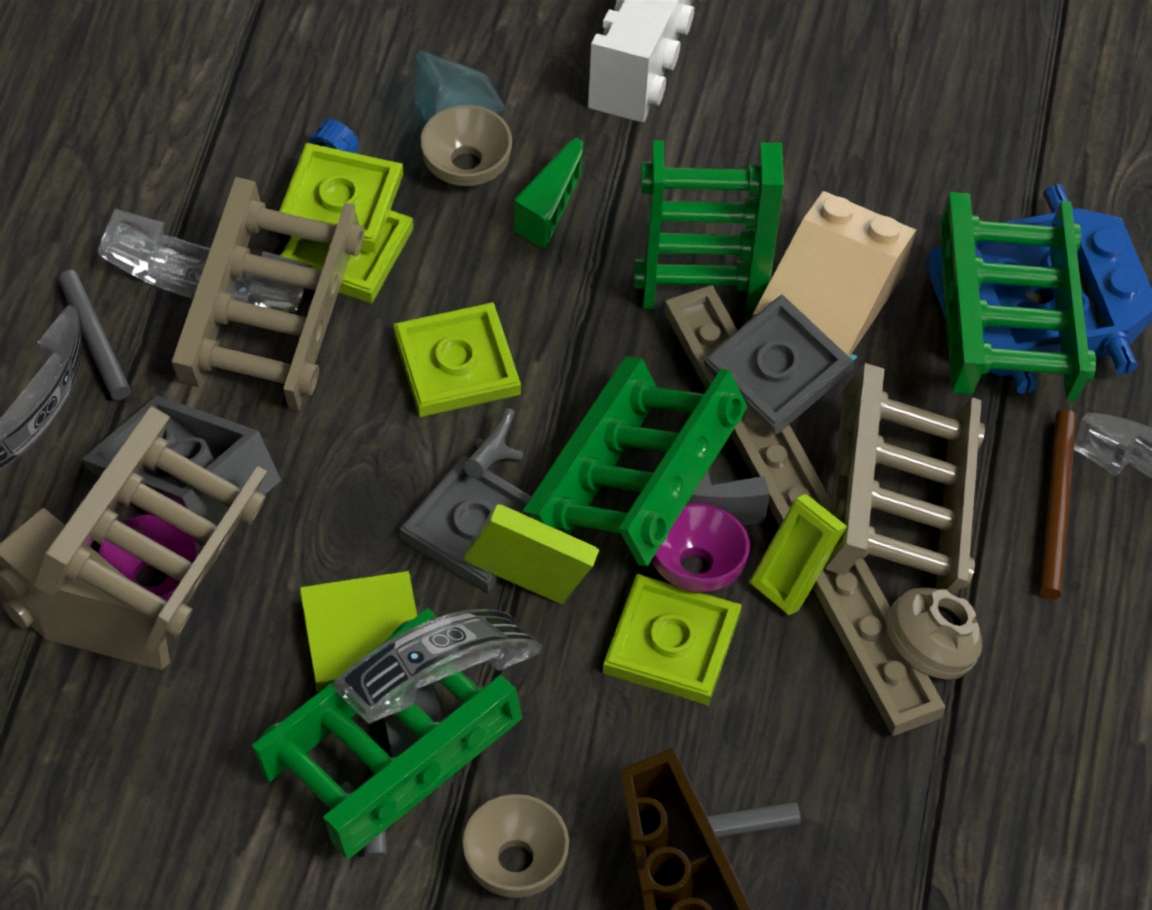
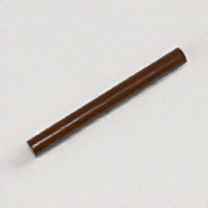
[1039,410,1077,600]

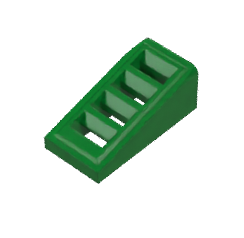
[514,137,584,248]

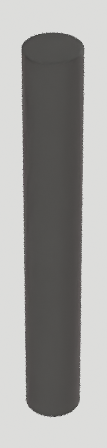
[58,270,131,401]
[628,802,801,852]

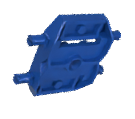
[925,184,1152,394]

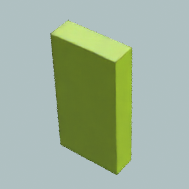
[749,494,847,615]

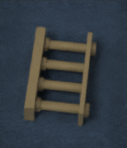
[172,177,364,411]
[824,363,985,595]
[34,406,267,654]

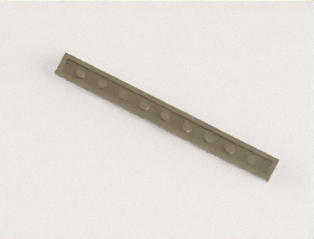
[664,285,945,736]

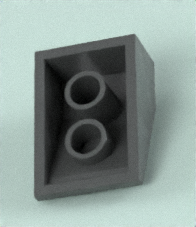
[81,395,281,546]

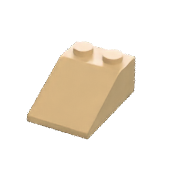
[752,191,916,357]

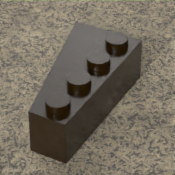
[620,747,752,910]

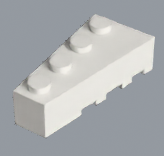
[588,0,694,123]

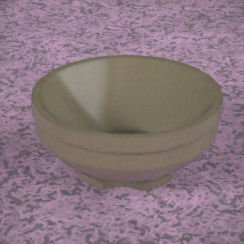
[421,105,512,186]
[886,588,983,680]
[463,794,569,898]

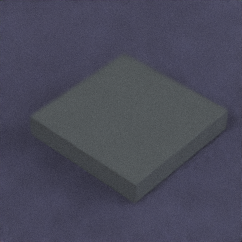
[704,294,854,435]
[400,455,532,593]

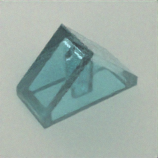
[415,51,506,122]

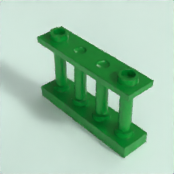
[633,140,784,312]
[938,192,1096,402]
[522,356,748,566]
[251,608,523,860]

